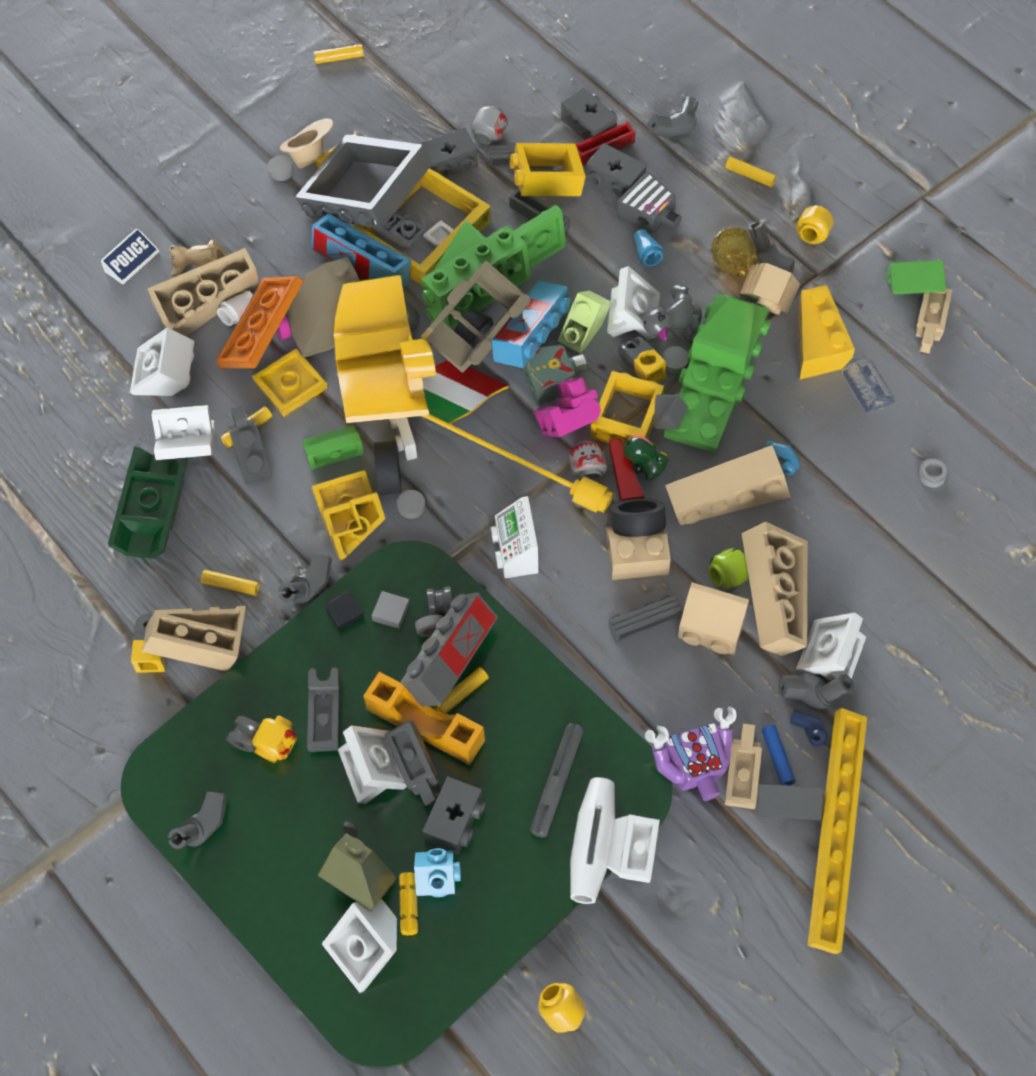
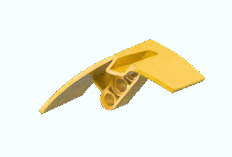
[334,275,436,423]

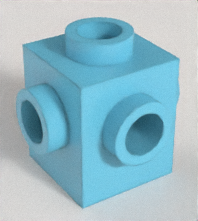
[414,848,461,897]

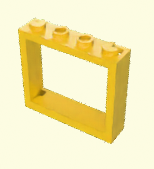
[353,168,492,285]

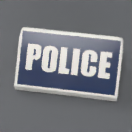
[101,229,159,285]

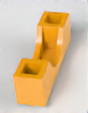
[363,672,485,765]

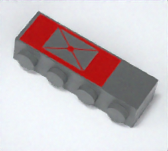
[401,592,498,707]

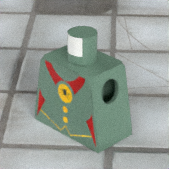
[521,345,587,407]

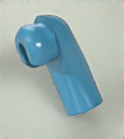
[765,440,800,475]

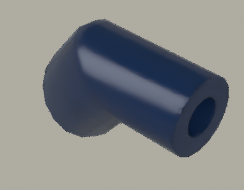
[790,709,828,747]

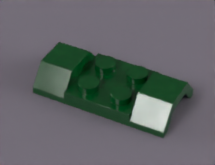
[108,446,189,559]

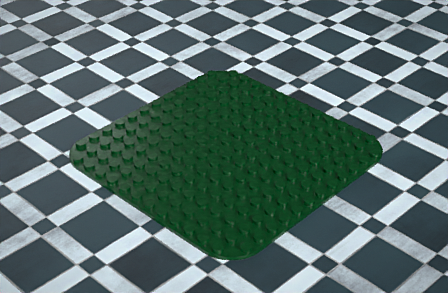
[121,541,672,1069]

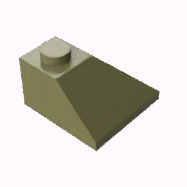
[318,834,397,911]

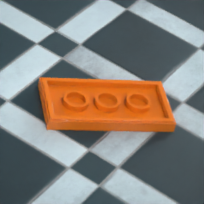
[216,276,303,369]

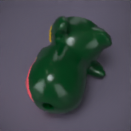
[623,435,668,481]

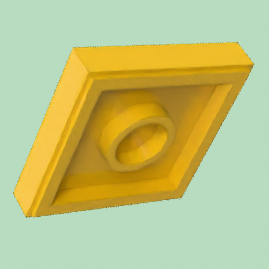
[252,348,328,417]

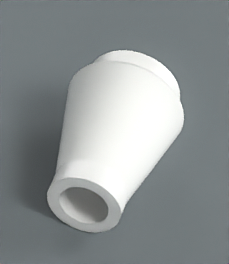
[217,290,253,326]

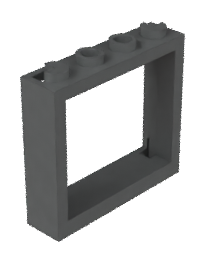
[296,134,432,229]

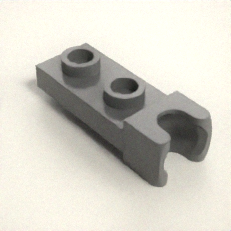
[307,667,341,752]

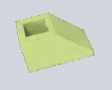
[558,291,612,353]

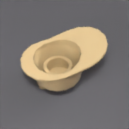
[280,119,333,168]

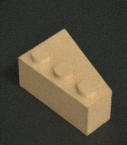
[739,263,800,315]
[142,606,246,672]

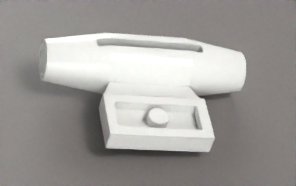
[570,777,660,904]

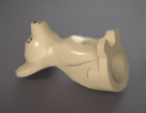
[169,240,227,276]

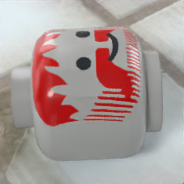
[471,105,508,145]
[568,440,608,482]

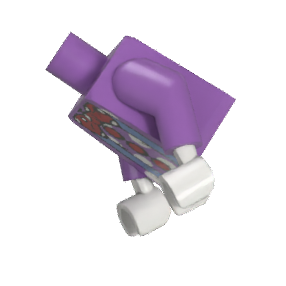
[645,707,737,801]

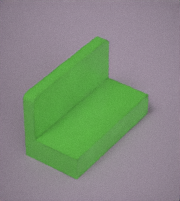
[885,260,946,294]
[302,426,364,470]

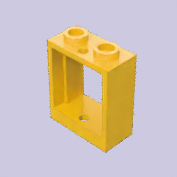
[510,143,586,196]
[591,371,664,446]

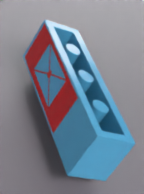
[311,213,411,288]
[492,280,571,368]

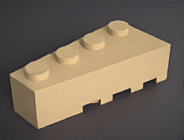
[147,248,259,337]
[665,445,791,525]
[741,522,808,656]

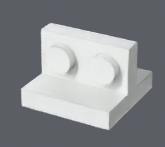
[607,266,660,340]
[152,405,216,460]
[796,613,866,681]
[338,726,407,804]

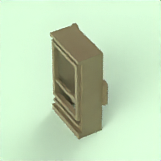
[421,260,530,373]

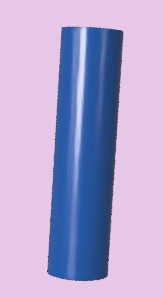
[762,725,796,786]

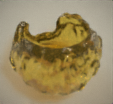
[710,227,758,277]

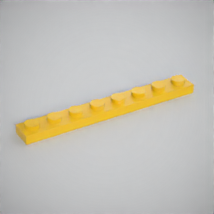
[807,708,867,954]

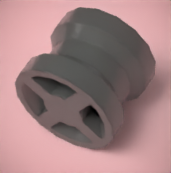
[427,586,452,615]
[226,716,260,752]

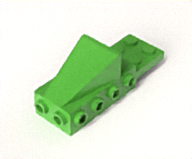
[421,205,566,329]
[664,294,771,454]

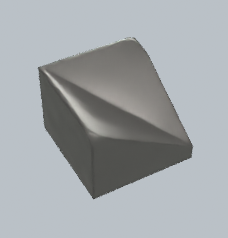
[654,395,688,429]

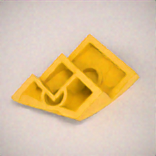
[311,470,386,561]

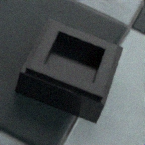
[324,591,364,631]

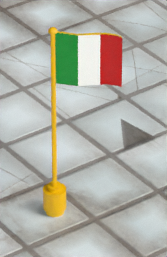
[422,360,614,513]

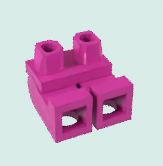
[533,377,601,437]

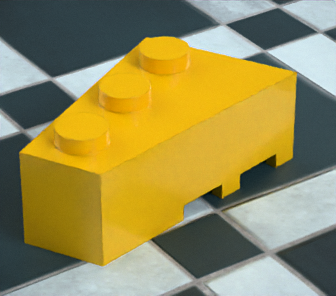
[798,285,855,380]

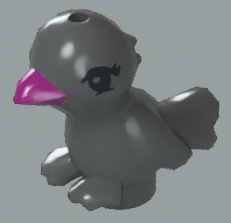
[643,285,702,341]

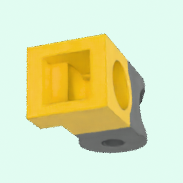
[618,336,666,383]
[131,613,166,673]

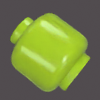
[708,548,749,590]

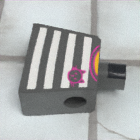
[617,171,682,233]

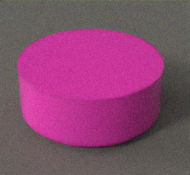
[276,315,291,340]

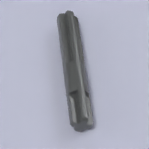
[530,723,583,838]

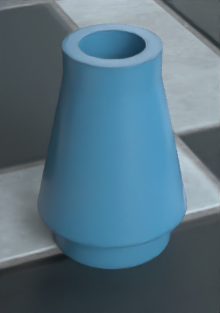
[633,229,663,267]

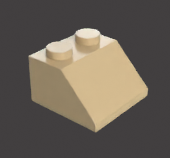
[606,527,671,580]
[678,582,749,655]

